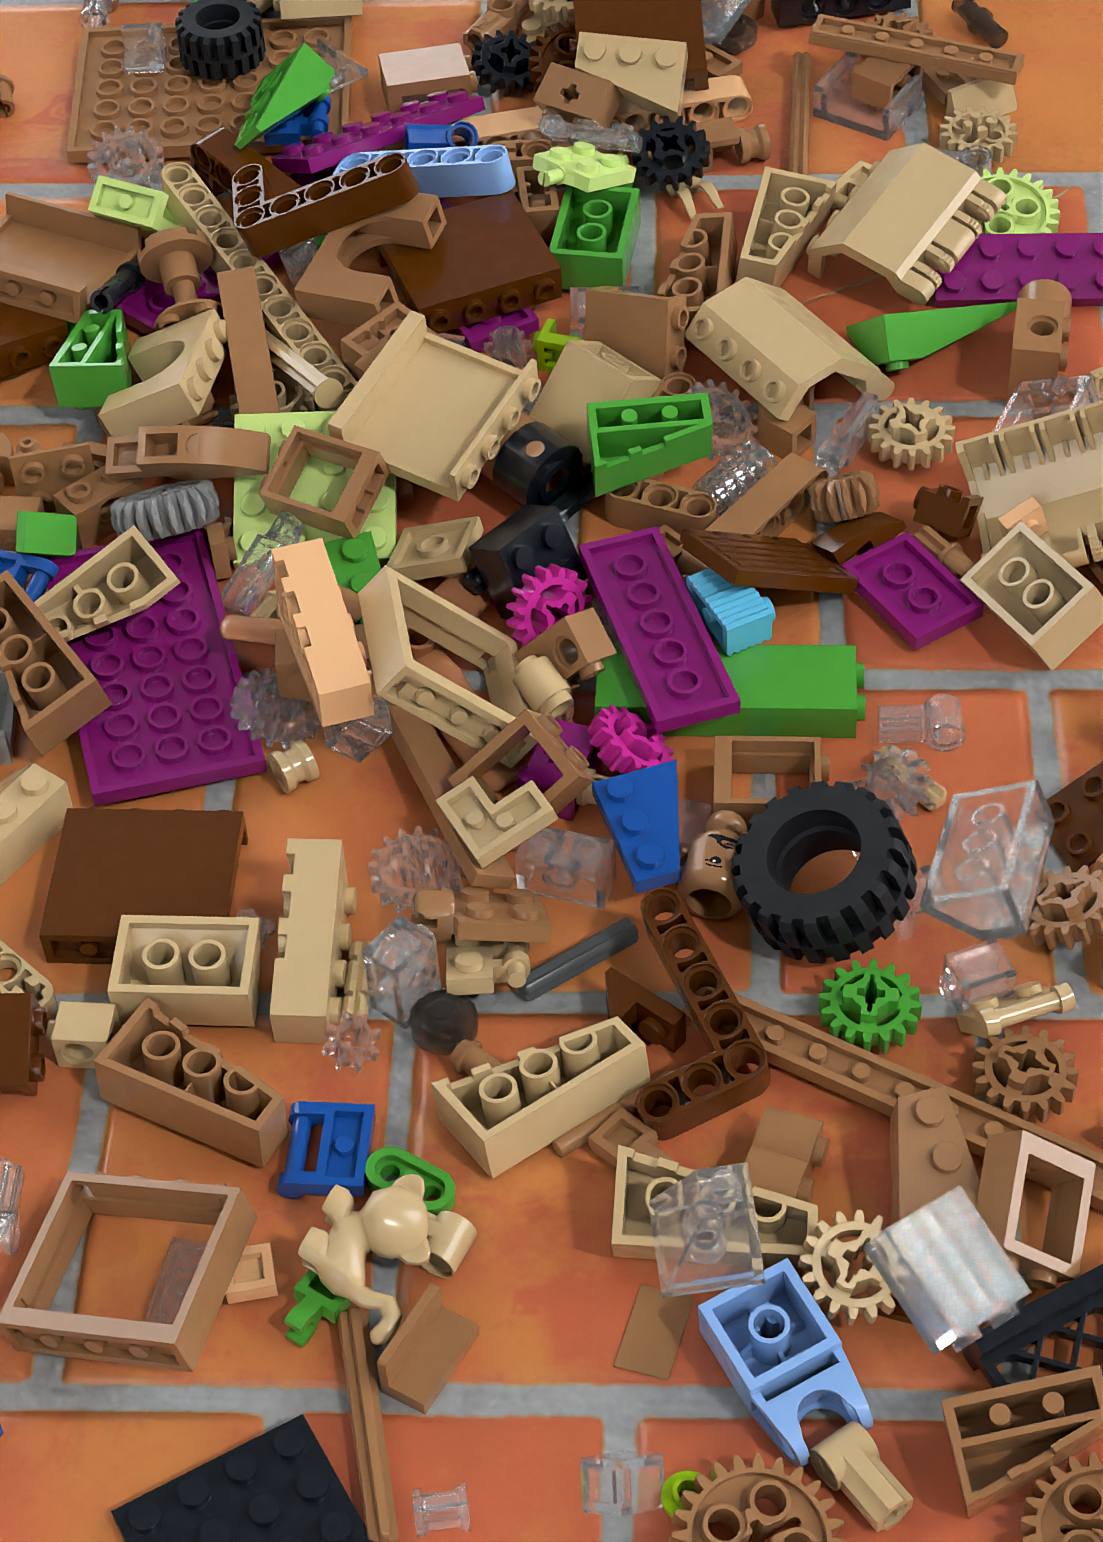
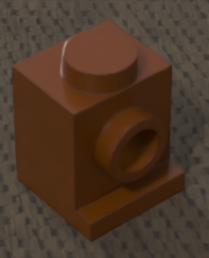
[913,484,984,538]

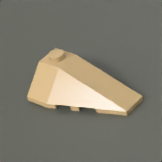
[34,525,181,642]

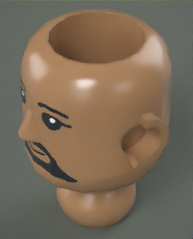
[676,810,747,920]

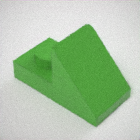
[16,511,77,557]

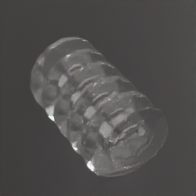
[692,441,777,518]

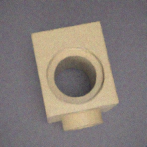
[46,1001,122,1069]

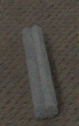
[517,918,639,1001]

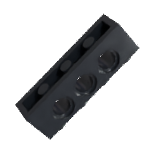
[771,0,911,27]

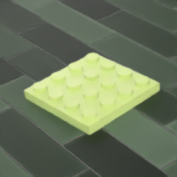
[233,411,397,570]

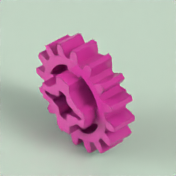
[506,564,593,648]
[587,705,674,774]

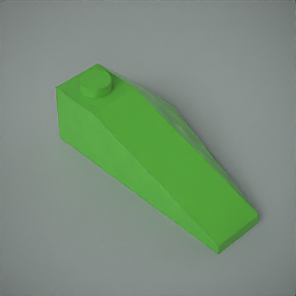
[235,43,336,150]

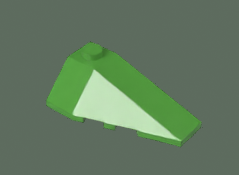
[846,302,1017,372]

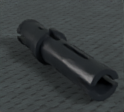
[90,255,146,314]

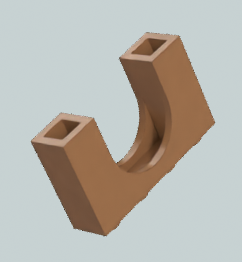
[294,193,447,327]

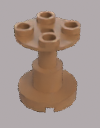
[136,227,224,332]

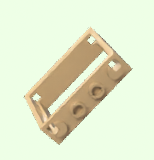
[358,565,538,768]

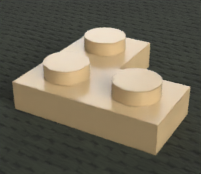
[435,776,559,869]

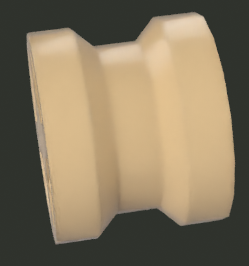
[268,739,320,793]

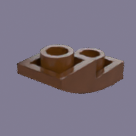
[811,512,907,565]

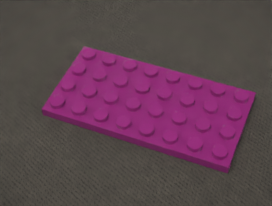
[42,528,267,806]

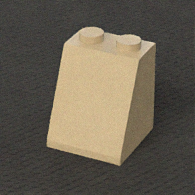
[529,340,662,466]

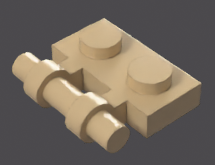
[446,934,531,996]

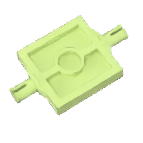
[532,142,636,193]

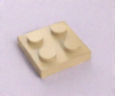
[386,516,484,583]

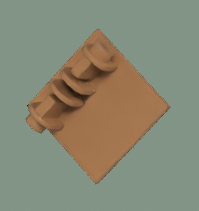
[8,437,95,513]

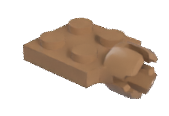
[411,886,551,943]

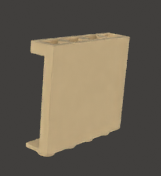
[327,310,541,501]

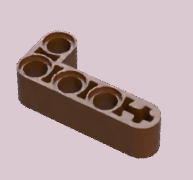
[190,127,301,197]

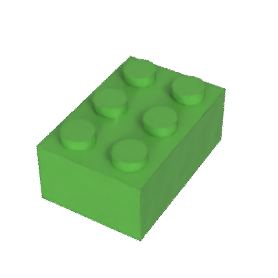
[549,185,641,292]

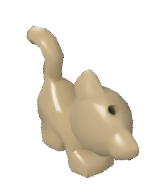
[298,1174,432,1345]

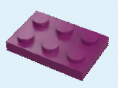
[841,531,984,650]

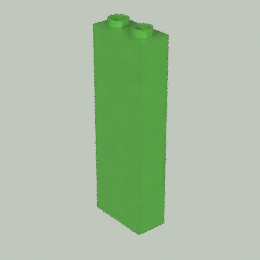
[595,643,865,738]

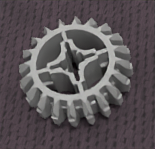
[110,479,220,541]

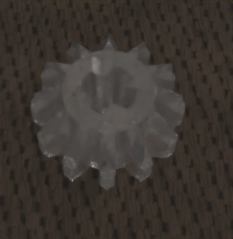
[855,745,935,822]

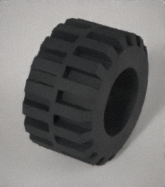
[175,0,266,80]

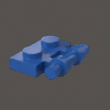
[264,94,331,146]

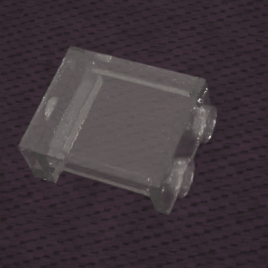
[813,52,925,141]

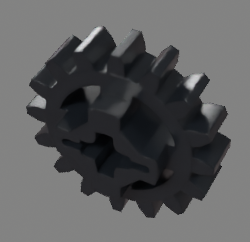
[471,30,536,97]
[632,115,711,191]

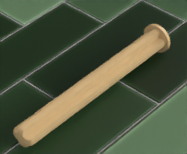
[266,330,344,409]

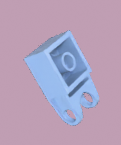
[698,1258,873,1468]

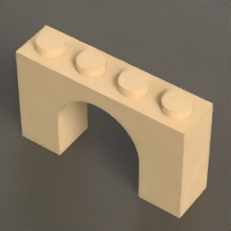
[98,308,229,436]

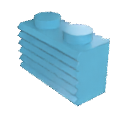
[686,568,776,656]

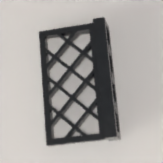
[962,1264,1103,1388]

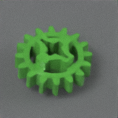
[818,959,922,1054]

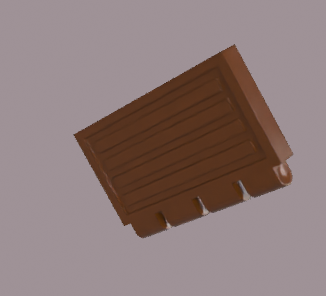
[680,529,859,594]

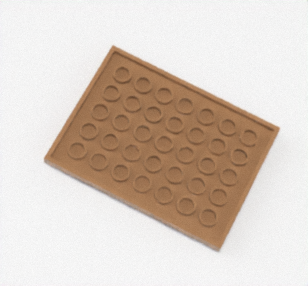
[66,15,353,164]

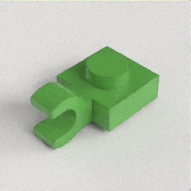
[284,1269,353,1347]

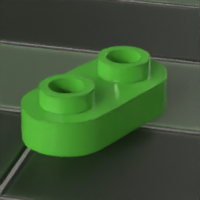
[365,1147,456,1215]

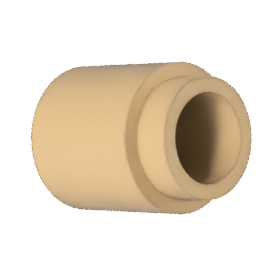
[512,655,574,719]

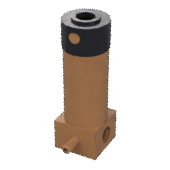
[354,320,583,507]

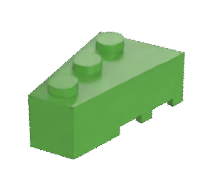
[48,309,132,410]
[586,392,713,497]

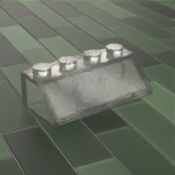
[920,779,1055,941]

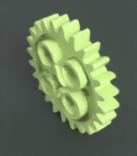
[971,167,1060,234]

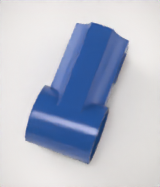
[404,121,479,150]

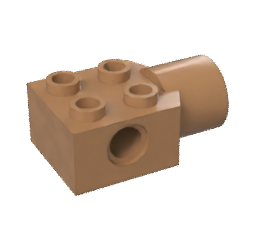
[1006,279,1072,413]

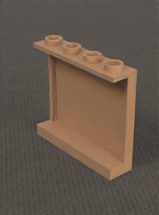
[0,192,141,324]

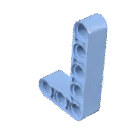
[325,145,516,237]

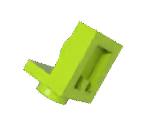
[532,318,584,372]

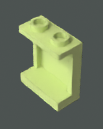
[88,175,181,238]

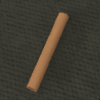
[552,1069,673,1158]

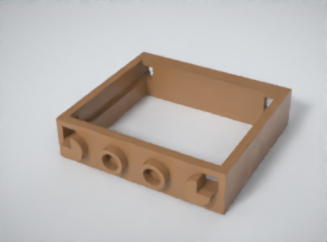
[0,1171,258,1372]

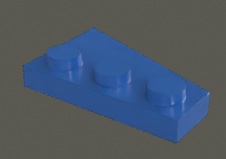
[592,759,680,893]

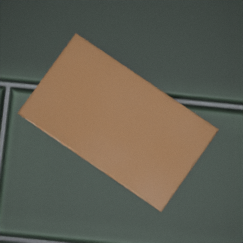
[614,1284,694,1380]

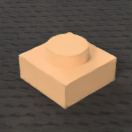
[998,496,1049,537]
[226,1242,278,1304]

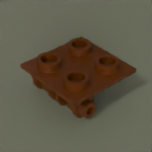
[1029,761,1103,872]

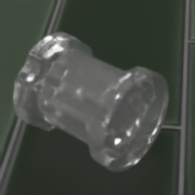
[80,0,113,28]
[412,1482,471,1538]

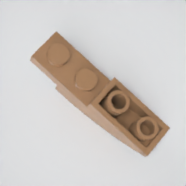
[105,425,271,480]

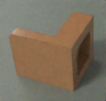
[690,117,740,173]

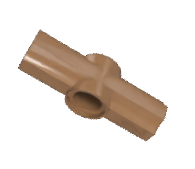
[463,0,530,53]

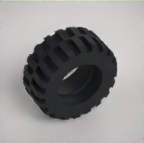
[731,781,918,964]

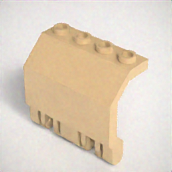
[806,143,1007,305]
[684,277,895,421]
[955,400,1103,568]

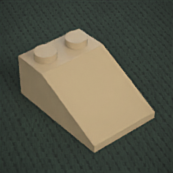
[960,521,1103,671]

